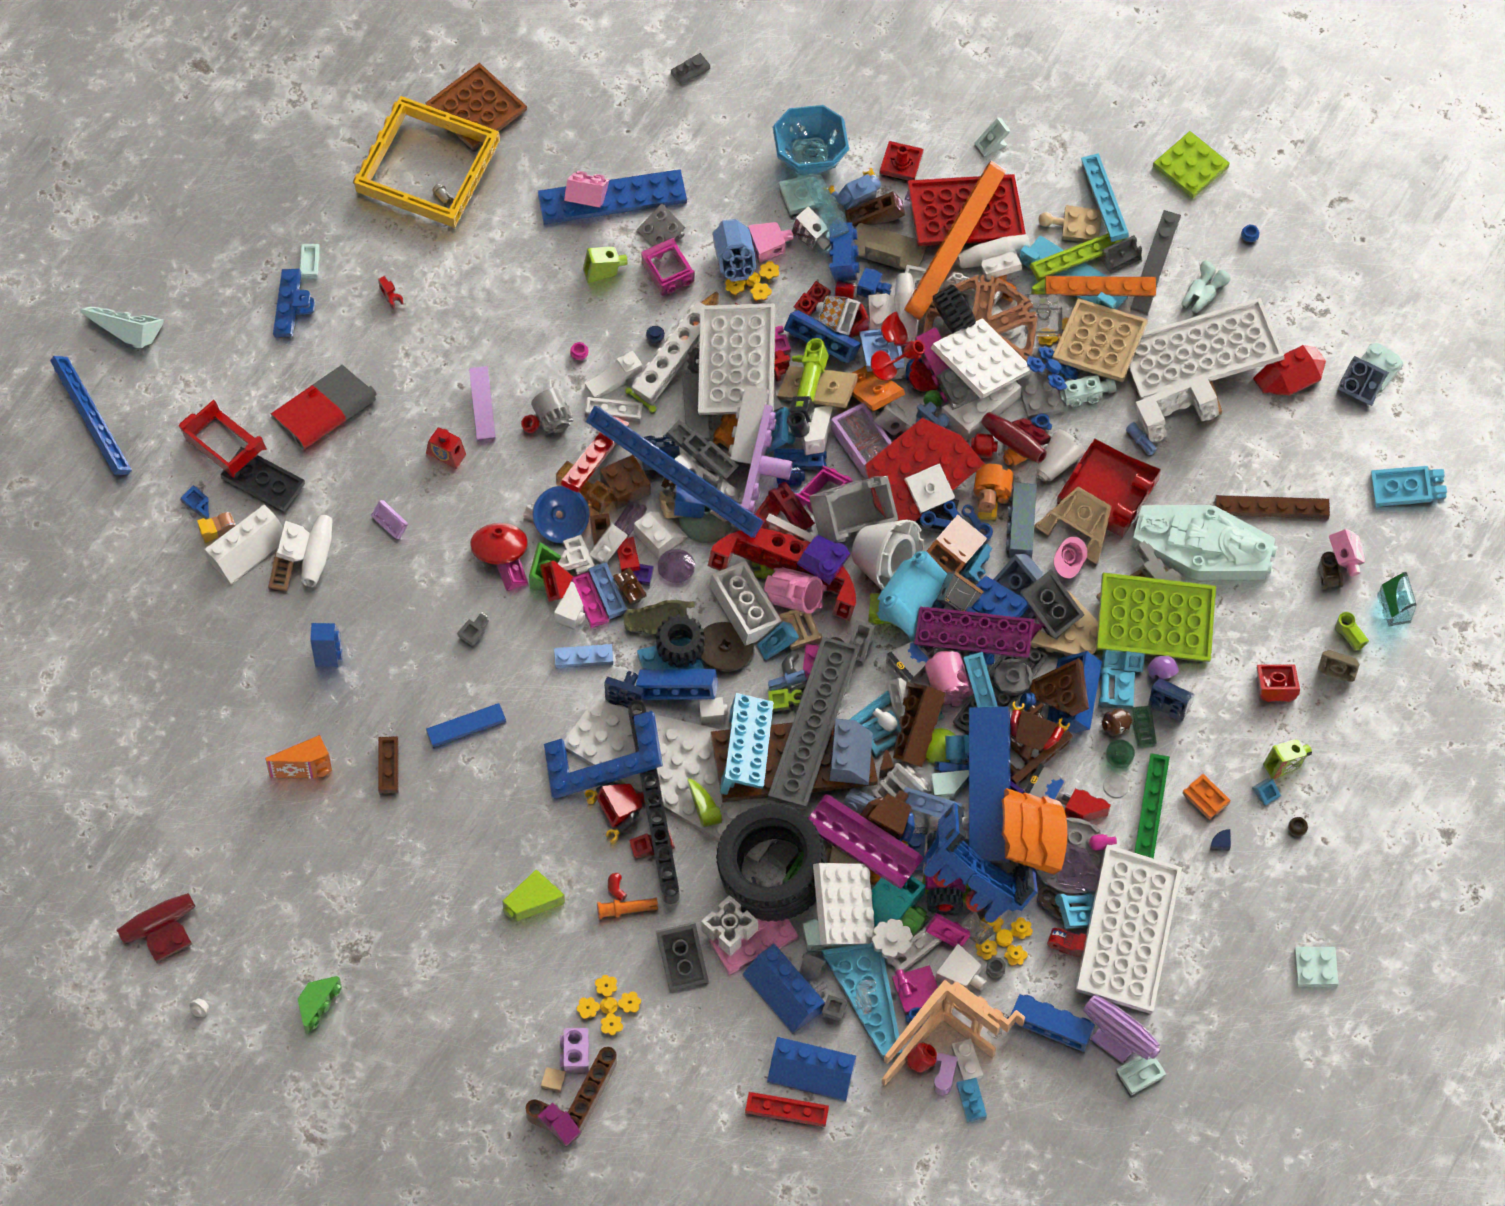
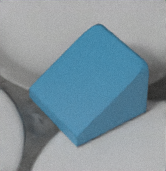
[1252,778,1281,805]

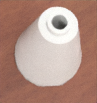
[1036,429,1086,482]

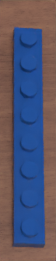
[50,356,132,475]

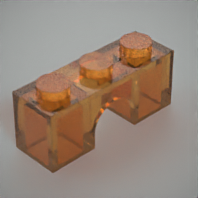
[556,461,613,514]

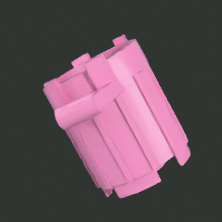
[764,567,827,614]

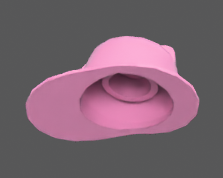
[1054,537,1087,579]

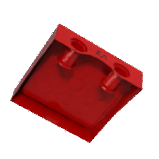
[1057,438,1161,538]

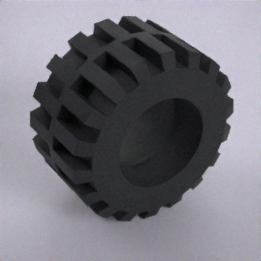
[932,284,976,333]
[656,614,705,668]

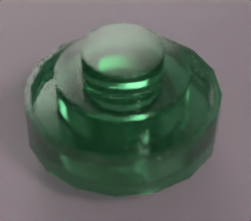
[1106,739,1135,768]

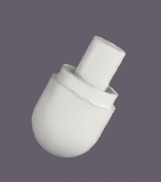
[873,708,898,731]

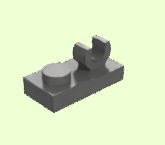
[671,53,710,85]

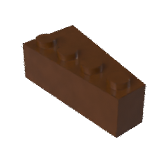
[893,682,946,767]

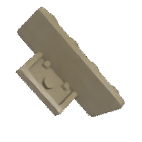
[855,223,927,270]

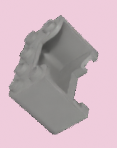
[809,476,898,543]

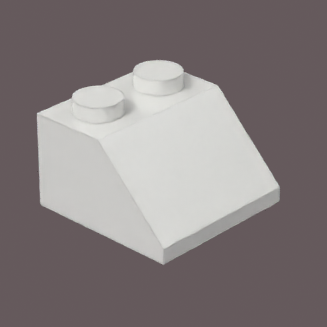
[634,511,688,559]

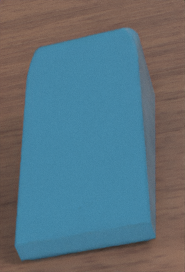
[757,621,799,660]

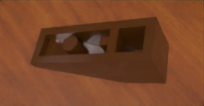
[845,191,905,227]

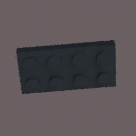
[221,446,305,512]

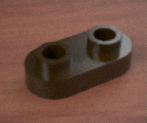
[1037,886,1072,920]

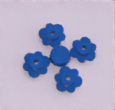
[1026,346,1079,390]

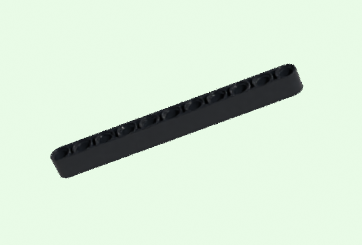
[628,700,680,904]

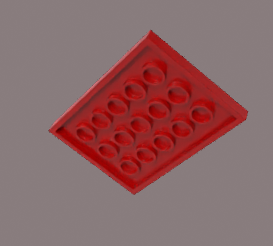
[907,174,1026,246]

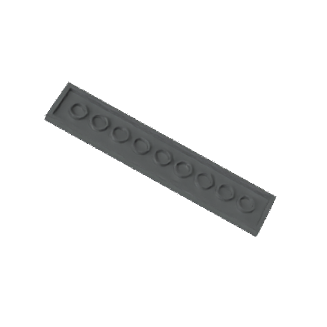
[768,637,860,810]

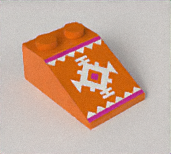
[265,735,332,779]

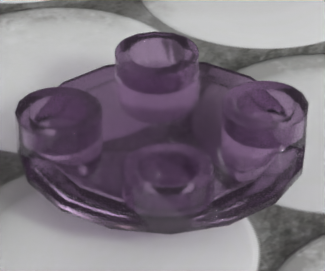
[658,549,695,585]

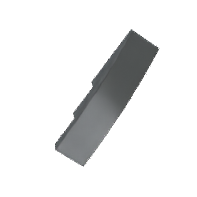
[666,419,738,480]

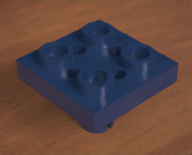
[604,671,644,711]

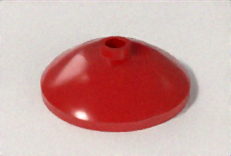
[470,523,528,564]

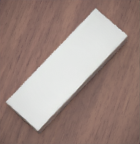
[585,397,643,422]

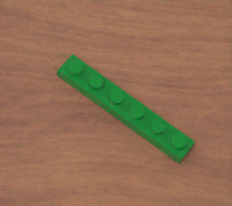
[1134,753,1170,859]

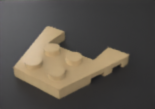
[1034,487,1111,564]
[1031,591,1098,656]

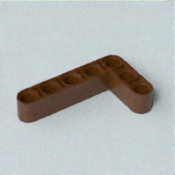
[525,1046,617,1140]

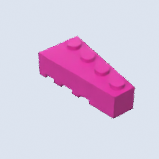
[916,327,951,403]

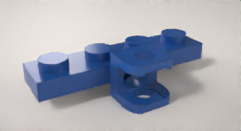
[273,269,315,337]

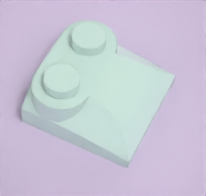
[1361,343,1403,392]

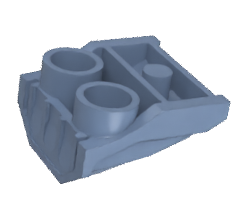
[1337,356,1389,406]

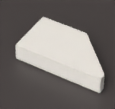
[558,545,589,571]

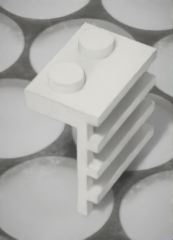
[870,763,932,798]

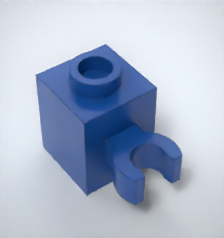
[857,267,892,299]

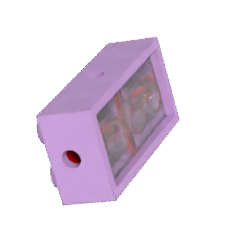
[831,403,892,478]

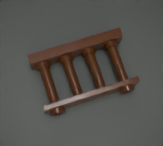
[1010,702,1073,786]

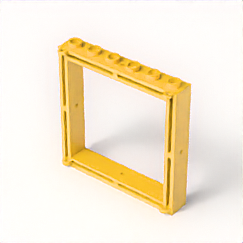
[353,96,500,228]

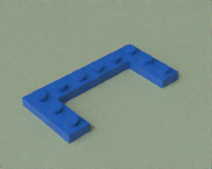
[544,711,663,799]

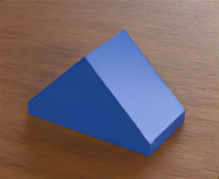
[674,486,705,518]

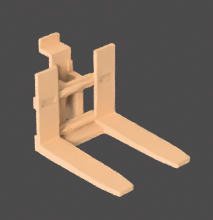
[882,980,1025,1086]

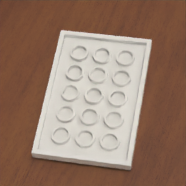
[698,303,776,415]

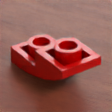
[793,281,831,316]

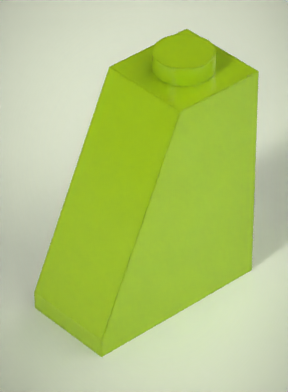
[502,869,565,921]

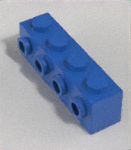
[783,310,862,363]
[636,669,718,699]
[1010,994,1095,1052]

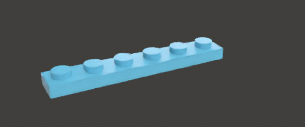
[1081,153,1129,242]

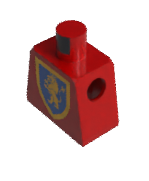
[426,427,466,469]

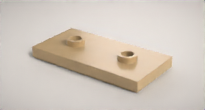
[777,366,858,408]

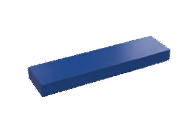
[426,703,506,748]

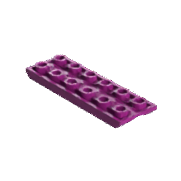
[914,606,1034,658]
[808,795,923,889]

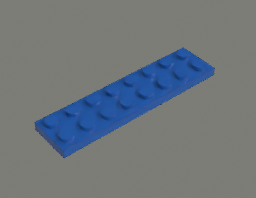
[538,169,687,225]

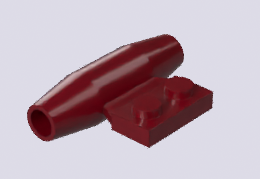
[981,412,1051,464]
[117,893,196,963]

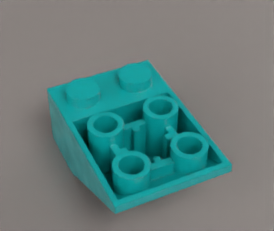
[872,875,926,927]

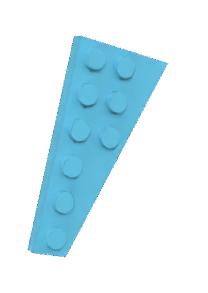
[821,943,902,1059]

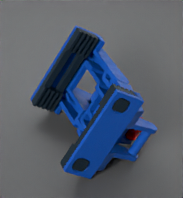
[923,802,1038,923]

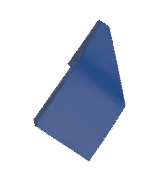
[180,485,209,520]

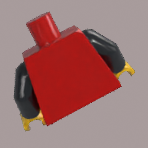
[584,781,645,844]

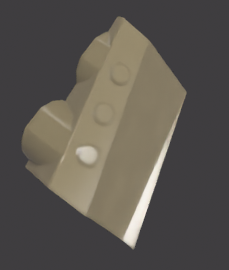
[1318,650,1360,682]

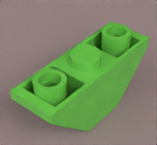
[298,976,342,1034]

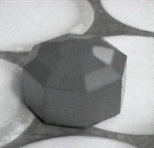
[986,957,1006,978]

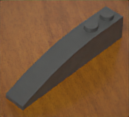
[1131,210,1181,314]

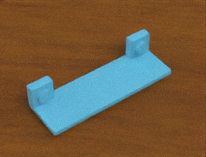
[1020,236,1128,310]
[720,693,773,795]

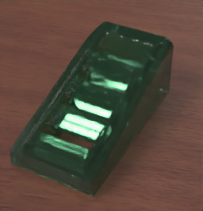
[1130,705,1157,746]

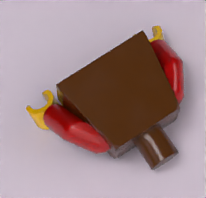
[1010,701,1070,759]

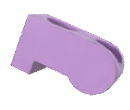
[934,1053,958,1096]

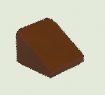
[879,750,894,778]

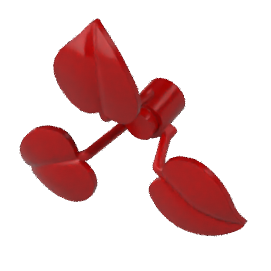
[871,311,939,392]

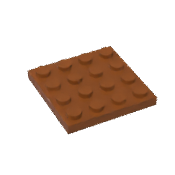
[425,62,527,151]

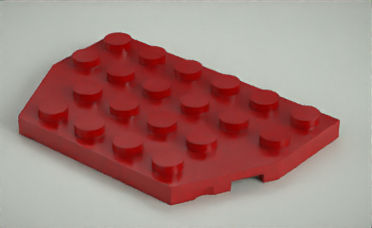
[864,418,985,522]

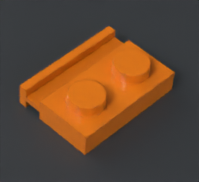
[1182,774,1231,821]

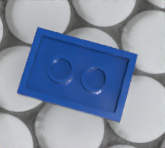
[971,575,1029,618]

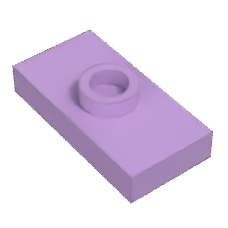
[370,500,409,539]

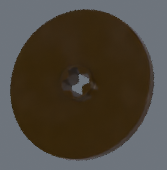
[700,622,754,672]

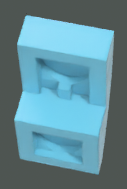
[1101,650,1145,672]

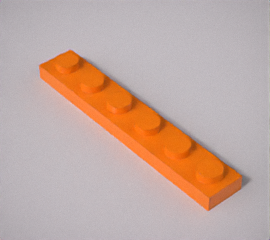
[1045,276,1156,297]

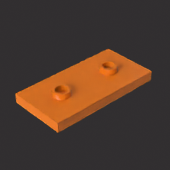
[852,366,905,411]

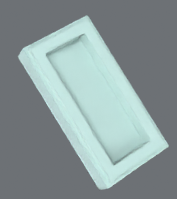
[300,244,320,279]

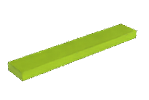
[1029,233,1129,281]

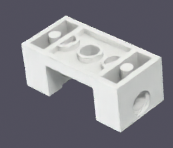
[1136,374,1219,442]

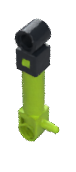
[787,338,829,438]

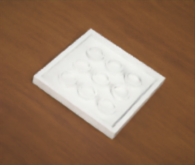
[931,319,1031,399]
[813,863,875,945]

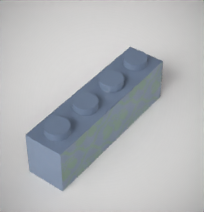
[1006,482,1037,559]

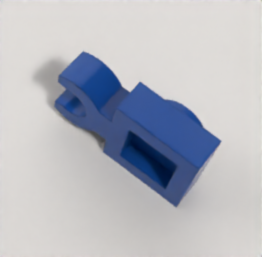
[934,761,969,773]

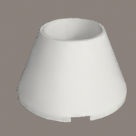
[852,520,924,590]

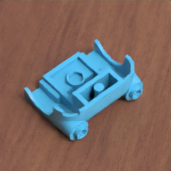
[877,551,947,647]

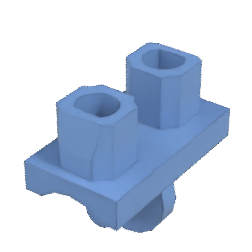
[916,402,949,428]

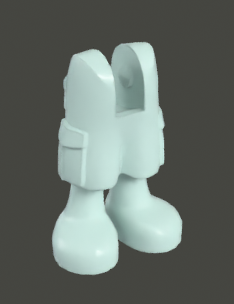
[1182,261,1231,314]

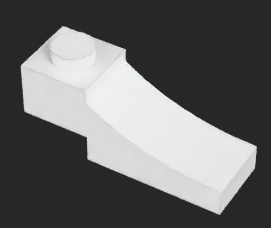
[585,351,642,398]

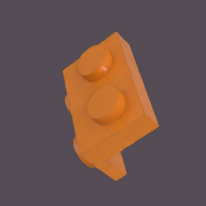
[712,414,738,449]

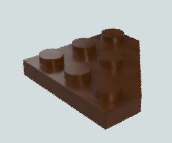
[1030,658,1089,716]

